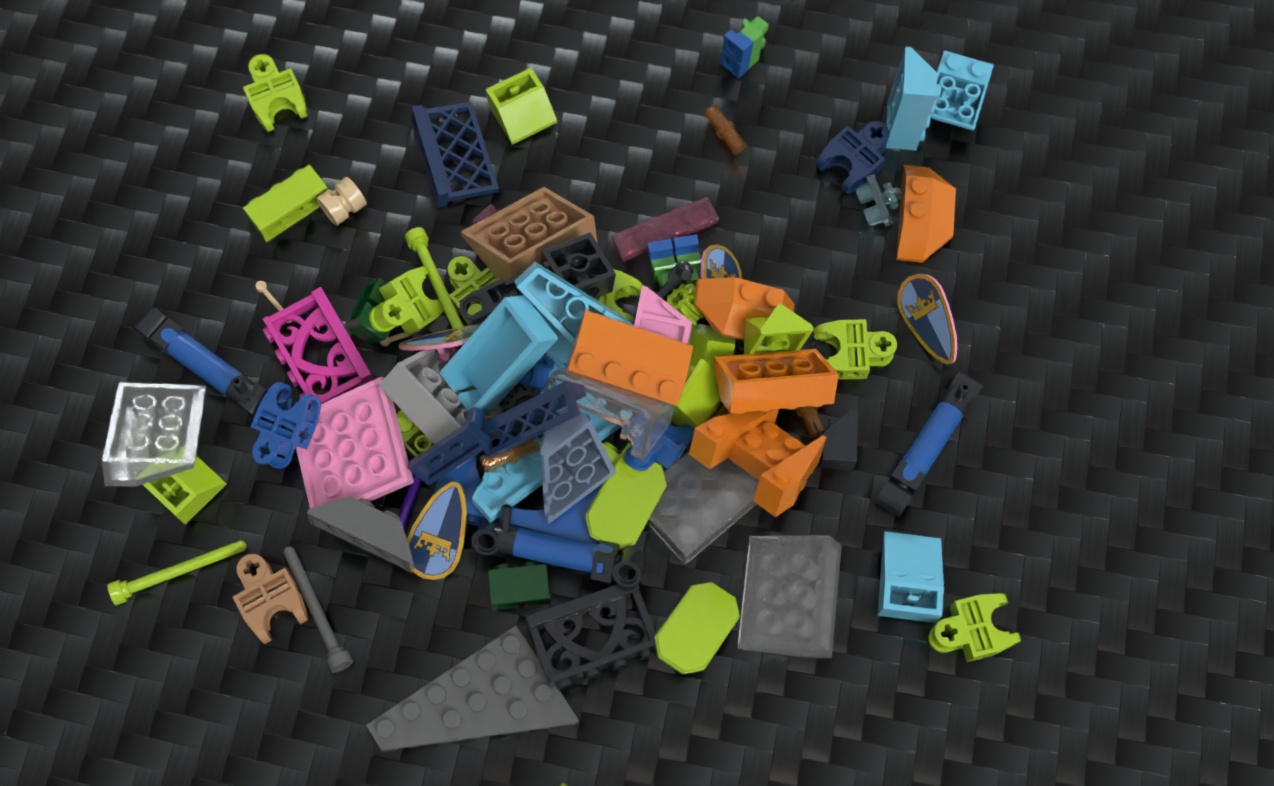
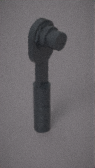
[633,261,693,318]

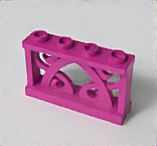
[263,287,374,409]

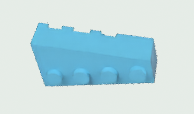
[515,262,634,344]

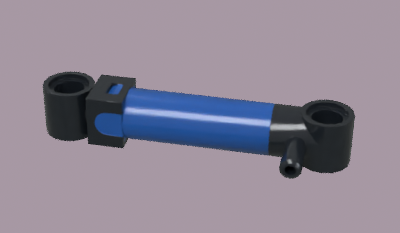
[133,307,267,419]
[875,370,984,517]
[471,504,646,587]

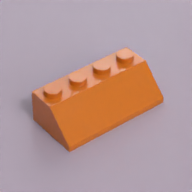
[567,310,693,406]
[713,349,839,414]

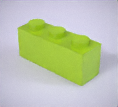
[243,165,328,242]

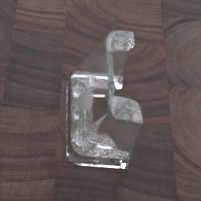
[545,368,673,460]

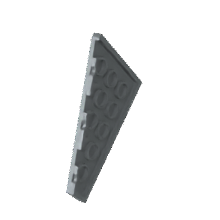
[366,626,579,752]

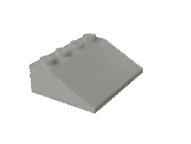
[379,349,503,468]

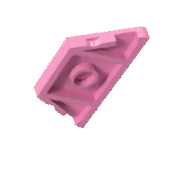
[620,286,693,393]

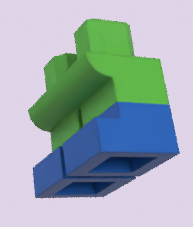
[720,16,769,79]
[647,234,701,291]

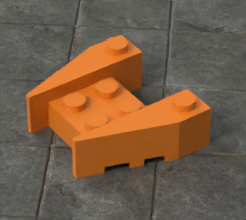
[689,409,826,517]

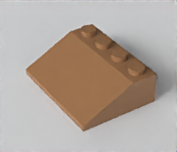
[461,187,597,280]

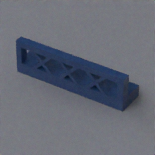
[481,381,587,458]

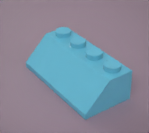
[886,47,941,151]

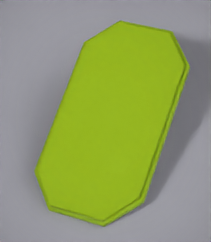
[585,455,667,549]
[654,582,740,674]

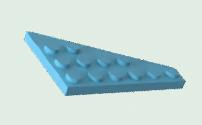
[472,354,621,523]

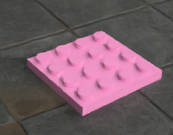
[292,377,414,508]

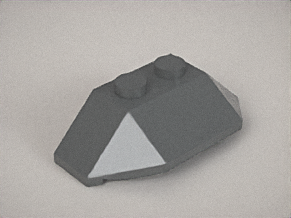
[307,496,414,573]

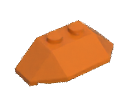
[896,165,956,263]
[694,277,795,341]

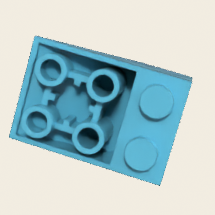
[930,50,994,131]
[878,531,944,623]

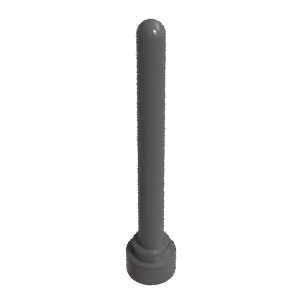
[283,546,353,673]

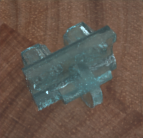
[856,174,903,227]

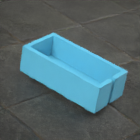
[439,295,559,413]

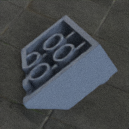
[540,406,616,524]

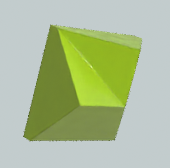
[744,303,814,354]
[689,324,736,370]

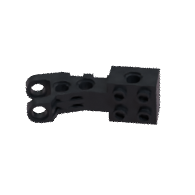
[459,232,616,325]

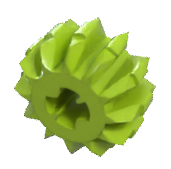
[666,283,704,325]

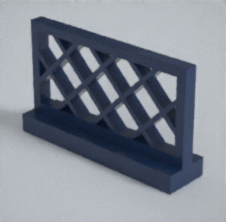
[411,102,499,208]

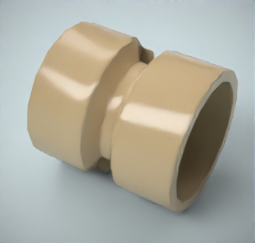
[316,177,367,226]

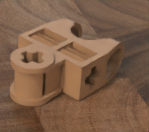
[233,554,308,644]

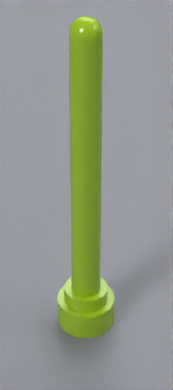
[405,227,464,329]
[107,541,247,605]

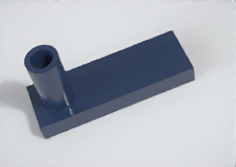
[408,407,491,485]

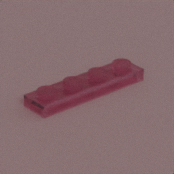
[612,197,719,261]

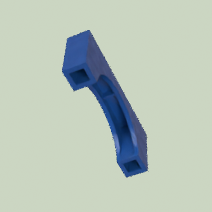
[434,453,603,545]

